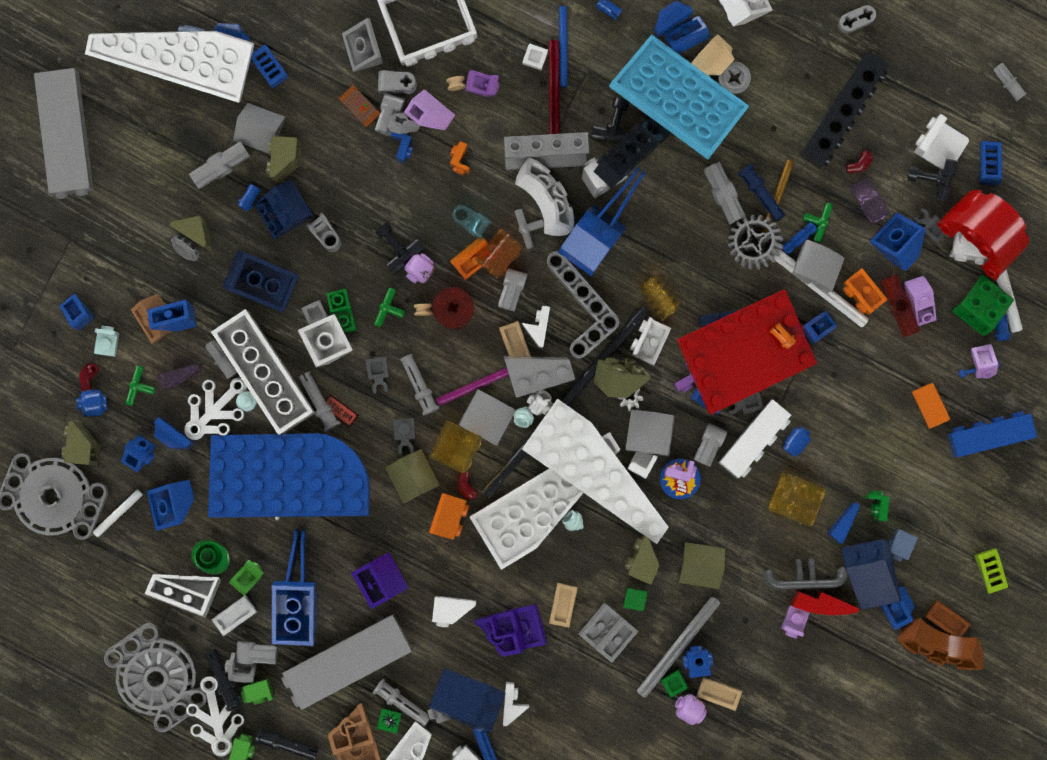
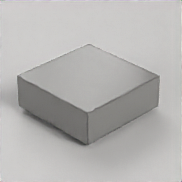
[301,300,328,325]

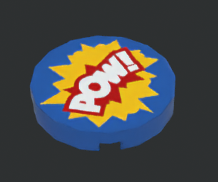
[660,459,701,499]

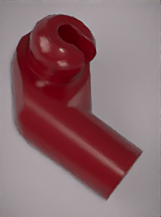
[846,150,873,174]
[79,363,98,391]
[457,471,478,500]

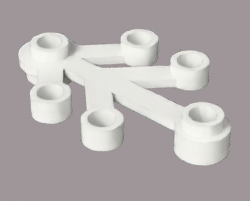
[185,378,247,440]
[186,676,244,756]

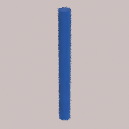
[559,6,568,88]

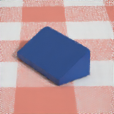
[663,16,710,54]

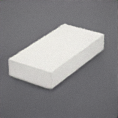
[212,595,258,636]

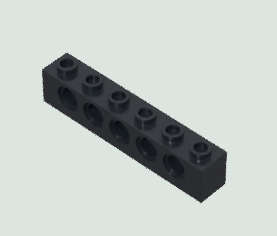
[800,51,888,169]
[593,115,672,189]

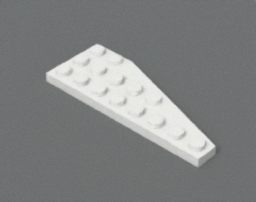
[85,31,255,103]
[522,399,669,544]
[470,432,620,570]

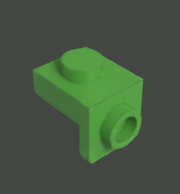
[229,560,264,596]

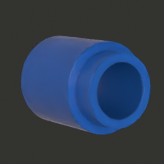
[782,426,812,457]

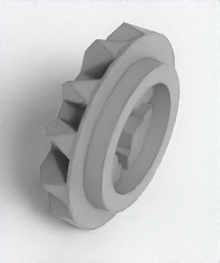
[718,62,751,94]
[171,235,200,261]

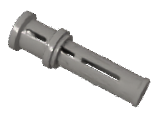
[400,354,440,416]
[298,371,341,432]
[372,678,430,727]

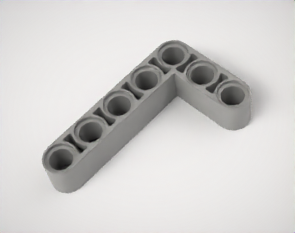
[547,251,619,359]

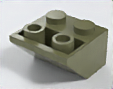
[266,136,302,184]
[594,358,651,398]
[62,421,100,465]
[624,536,659,585]

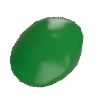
[191,540,230,575]

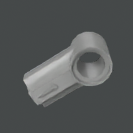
[375,93,405,136]
[498,268,528,312]
[694,423,727,467]
[236,641,278,664]

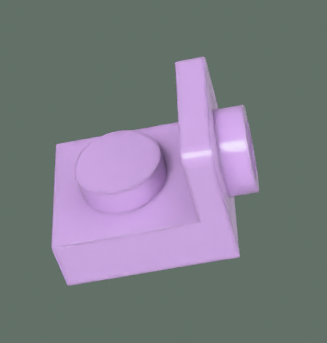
[971,344,999,379]
[664,461,697,482]
[781,605,810,639]

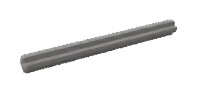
[637,597,720,698]

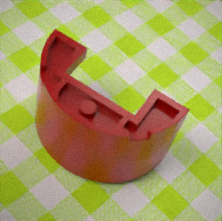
[936,190,1029,281]

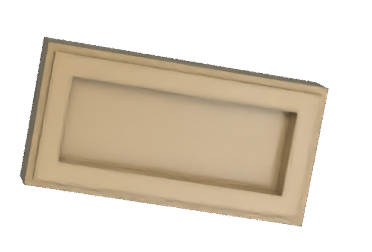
[499,321,531,357]
[549,583,578,628]
[696,677,742,711]

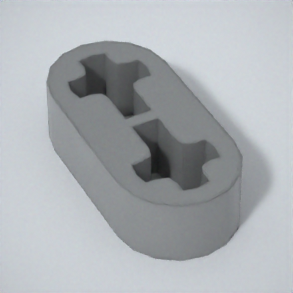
[838,5,876,34]
[387,112,420,134]

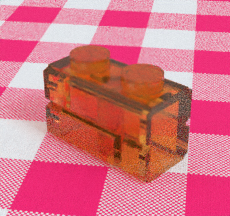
[475,229,523,279]

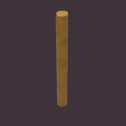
[760,160,794,234]

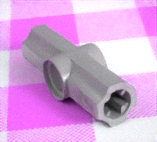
[189,141,250,189]
[703,162,746,225]

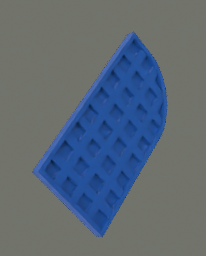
[208,433,370,518]

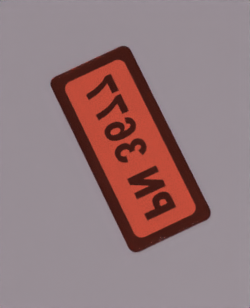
[325,394,359,428]

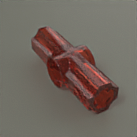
[880,274,921,338]

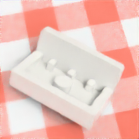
[949,231,989,265]
[630,317,671,366]

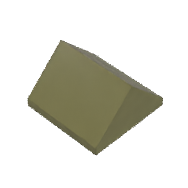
[169,216,213,252]
[385,449,440,504]
[678,542,725,589]

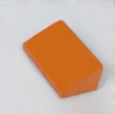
[450,236,497,280]
[912,383,950,429]

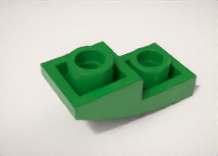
[326,289,357,334]

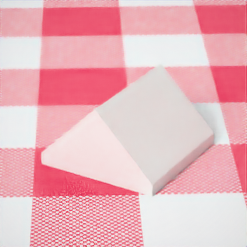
[298,314,352,367]

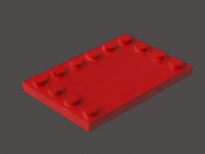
[676,289,817,414]

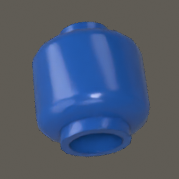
[76,390,107,417]

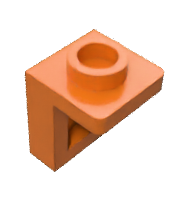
[450,141,471,175]

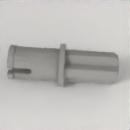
[993,63,1027,101]
[206,340,238,379]

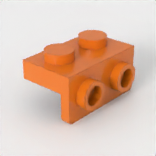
[842,268,888,315]

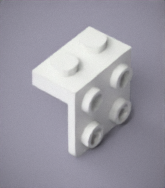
[914,114,969,170]

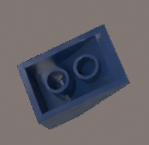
[222,250,299,312]
[842,539,901,610]
[428,669,506,733]

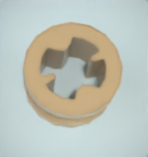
[446,76,466,91]
[414,304,432,316]

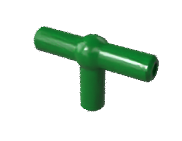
[803,203,833,243]
[374,287,405,327]
[125,365,155,406]

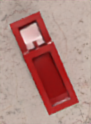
[790,590,859,615]

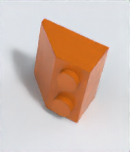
[429,493,469,540]

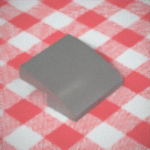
[792,240,845,293]
[458,389,516,446]
[626,410,675,456]
[579,603,638,663]

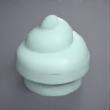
[236,391,257,412]
[513,407,534,428]
[562,510,584,531]

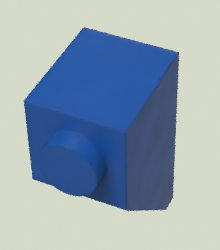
[147,300,197,331]

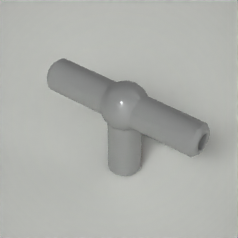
[515,209,544,249]

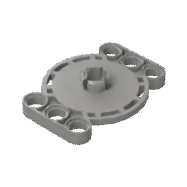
[0,453,109,540]
[104,623,207,732]

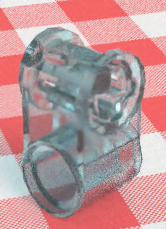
[452,205,492,239]

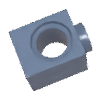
[889,529,918,562]

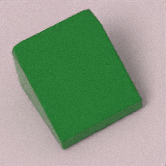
[623,587,648,611]

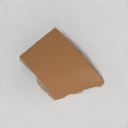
[328,703,382,760]

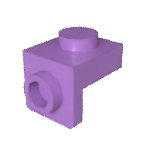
[465,70,499,97]
[673,363,694,393]

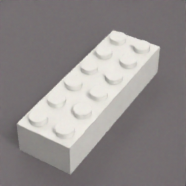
[211,309,315,435]

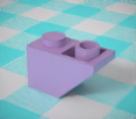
[404,89,455,130]
[904,276,937,327]

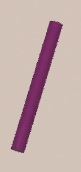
[436,368,509,406]

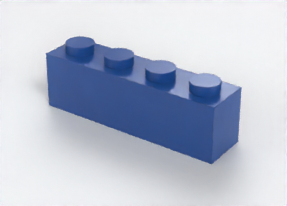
[947,411,1037,458]

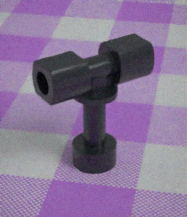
[591,98,630,145]
[907,159,958,202]
[375,222,426,275]

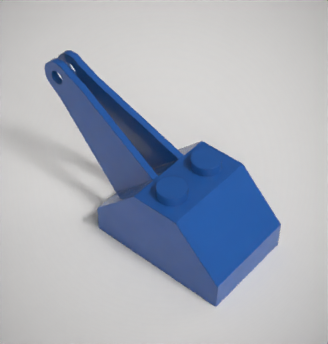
[558,167,646,276]
[272,529,318,646]

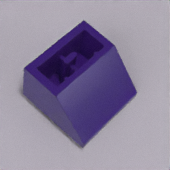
[351,552,409,609]

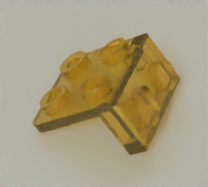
[429,420,481,474]
[768,472,825,527]

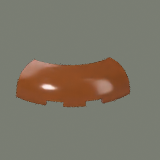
[898,618,984,670]

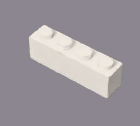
[718,399,791,478]

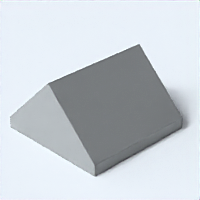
[342,18,383,72]
[233,103,286,155]

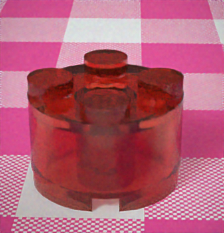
[433,287,474,330]

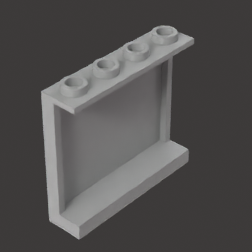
[504,132,589,171]

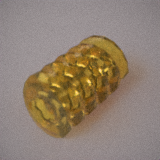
[637,275,680,321]

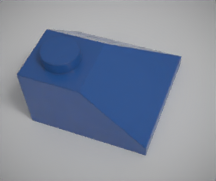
[869,213,926,271]
[146,480,194,531]

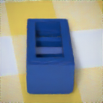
[251,44,289,89]
[979,141,1002,185]
[827,503,860,544]

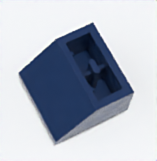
[254,180,313,239]

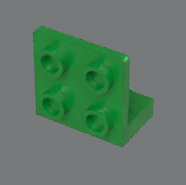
[952,275,1014,337]

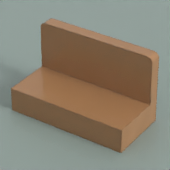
[131,294,173,344]

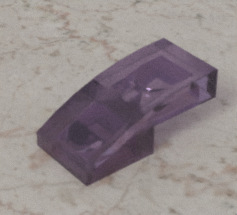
[850,177,890,224]

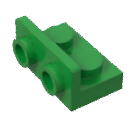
[863,491,890,521]

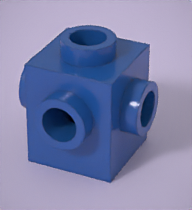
[121,435,156,472]
[683,646,713,678]

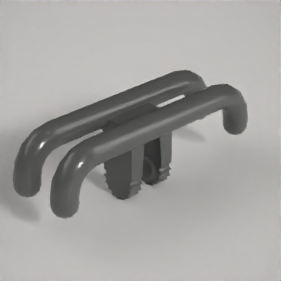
[763,559,848,590]

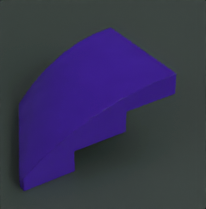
[474,603,548,657]

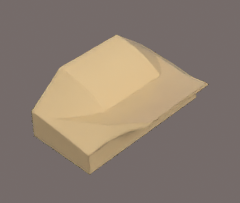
[691,34,735,76]

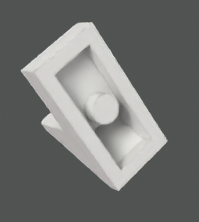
[522,306,550,349]
[503,682,529,726]

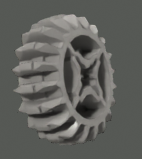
[728,215,784,270]

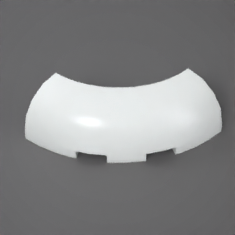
[515,157,574,236]

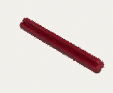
[548,40,560,134]

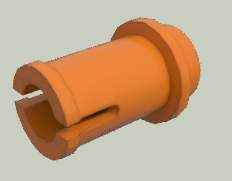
[770,323,796,349]

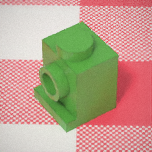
[241,678,275,705]
[229,734,255,760]

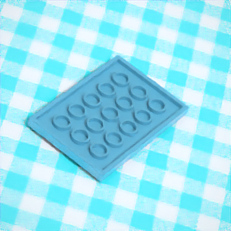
[609,35,749,159]

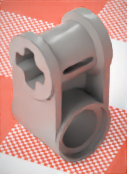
[378,70,417,94]
[306,213,342,252]

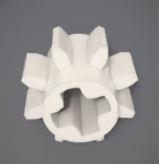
[618,388,643,411]
[526,390,554,415]

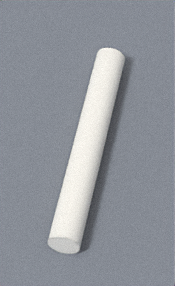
[93,489,143,537]

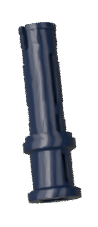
[738,164,786,222]

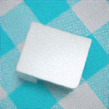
[627,452,657,479]

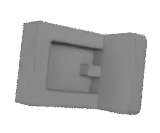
[225,653,257,683]

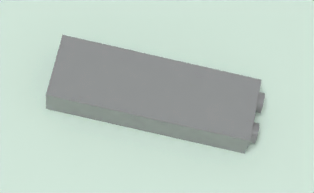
[34,68,94,199]
[282,614,413,710]

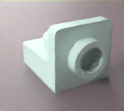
[94,326,119,357]

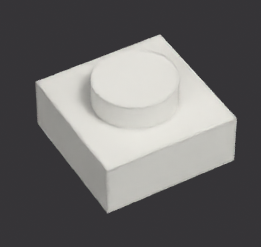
[522,44,548,71]

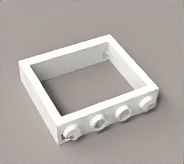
[377,0,477,67]

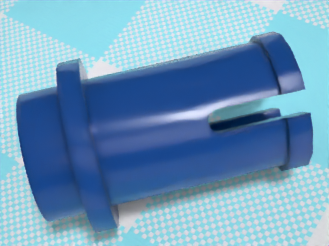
[596,0,622,20]
[238,184,261,211]
[995,315,1011,341]

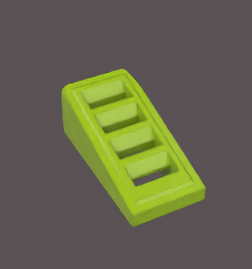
[974,548,1008,594]

